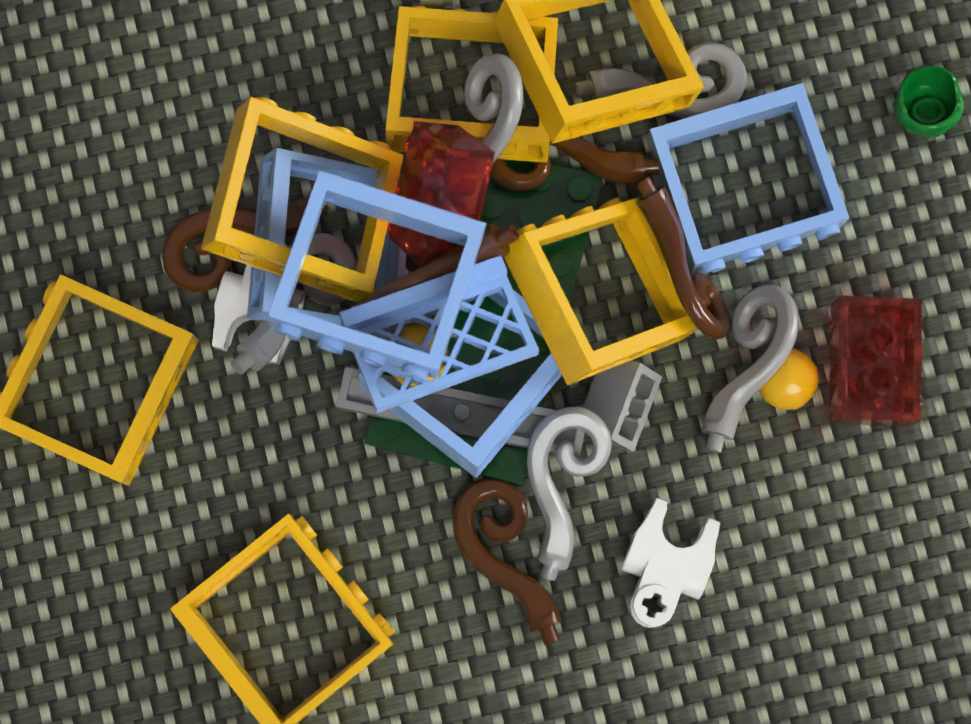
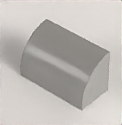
[583,361,662,452]

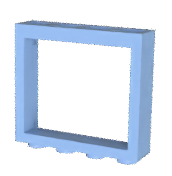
[646,83,849,274]
[247,148,414,337]
[268,170,486,380]
[358,290,562,478]

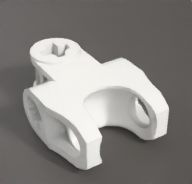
[212,243,305,365]
[621,498,720,628]

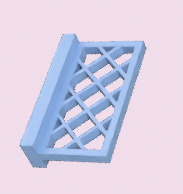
[340,255,539,413]

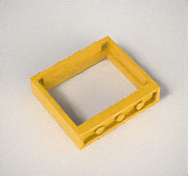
[493,0,704,144]
[386,6,558,163]
[201,97,404,302]
[504,197,699,386]
[0,274,199,486]
[170,514,395,724]

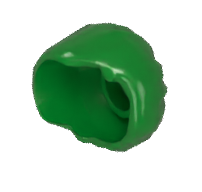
[893,65,965,138]

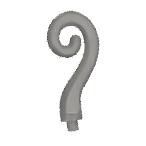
[574,42,747,118]
[442,53,523,216]
[231,233,357,375]
[702,285,799,453]
[526,407,612,581]

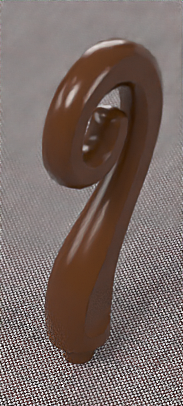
[487,119,659,191]
[636,176,730,340]
[162,196,329,292]
[355,224,520,307]
[452,478,562,646]

